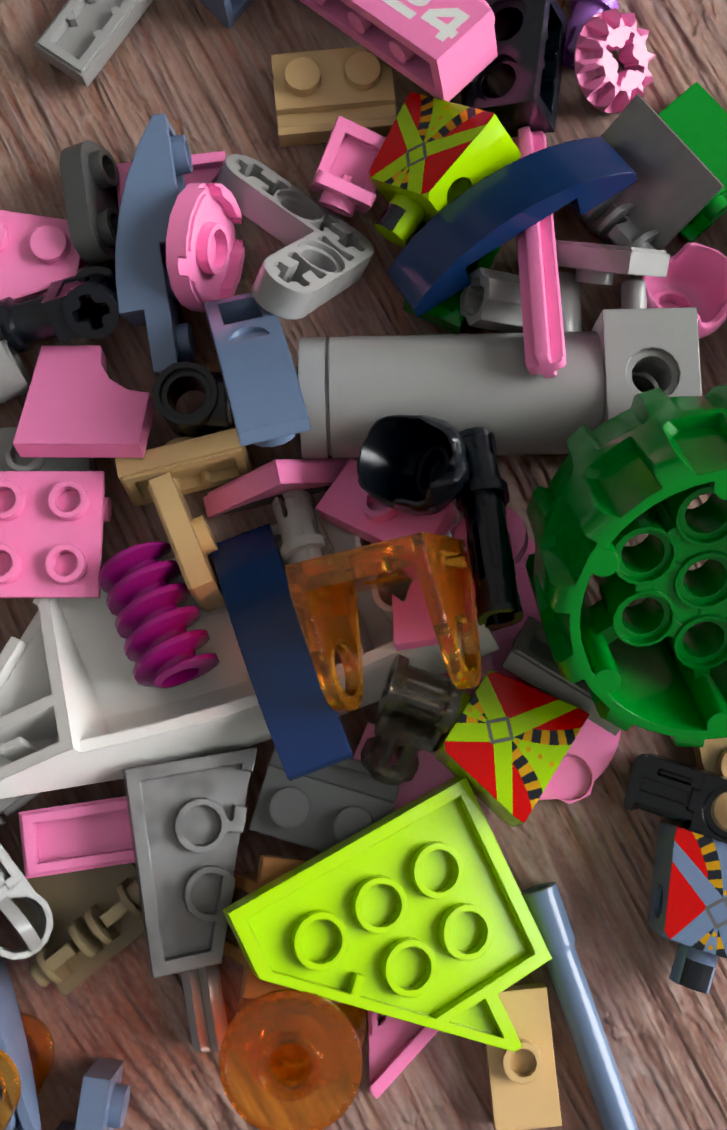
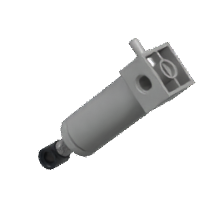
[152,278,702,459]

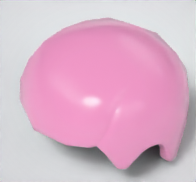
[641,242,727,339]

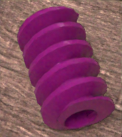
[98,542,220,688]

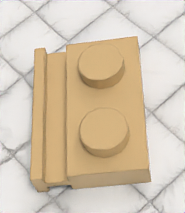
[271,46,397,147]

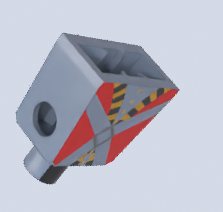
[648,821,727,994]

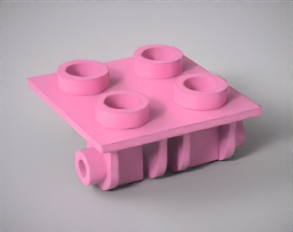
[0,471,112,598]

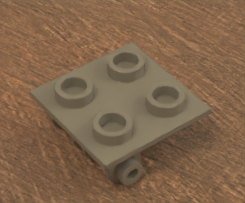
[4,862,144,997]

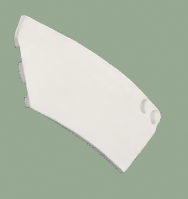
[0,509,500,799]

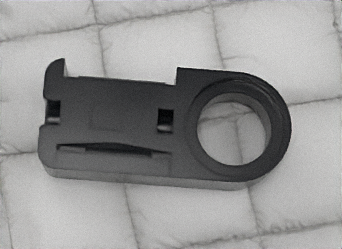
[624,753,727,843]

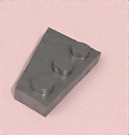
[122,747,257,978]

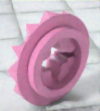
[574,8,656,114]

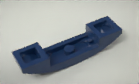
[387,137,637,318]
[212,523,354,781]

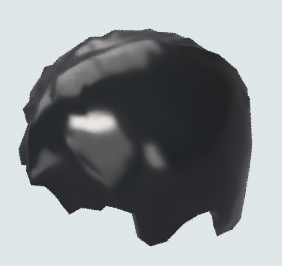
[357,415,470,516]

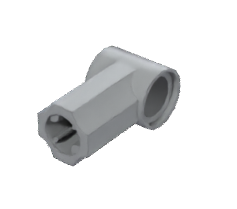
[460,267,582,333]

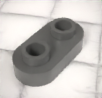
[60,140,119,264]

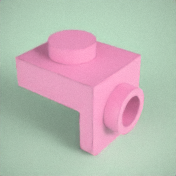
[309,116,386,217]

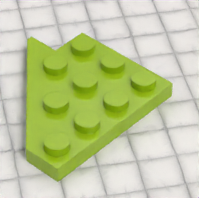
[222,776,552,1052]

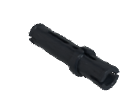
[455,427,524,629]

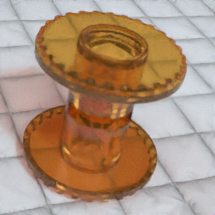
[219,989,366,1130]

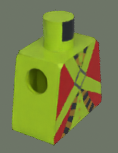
[369,92,522,247]
[417,670,590,827]

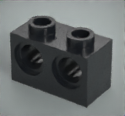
[461,0,568,138]

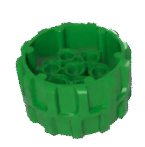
[525,385,727,747]

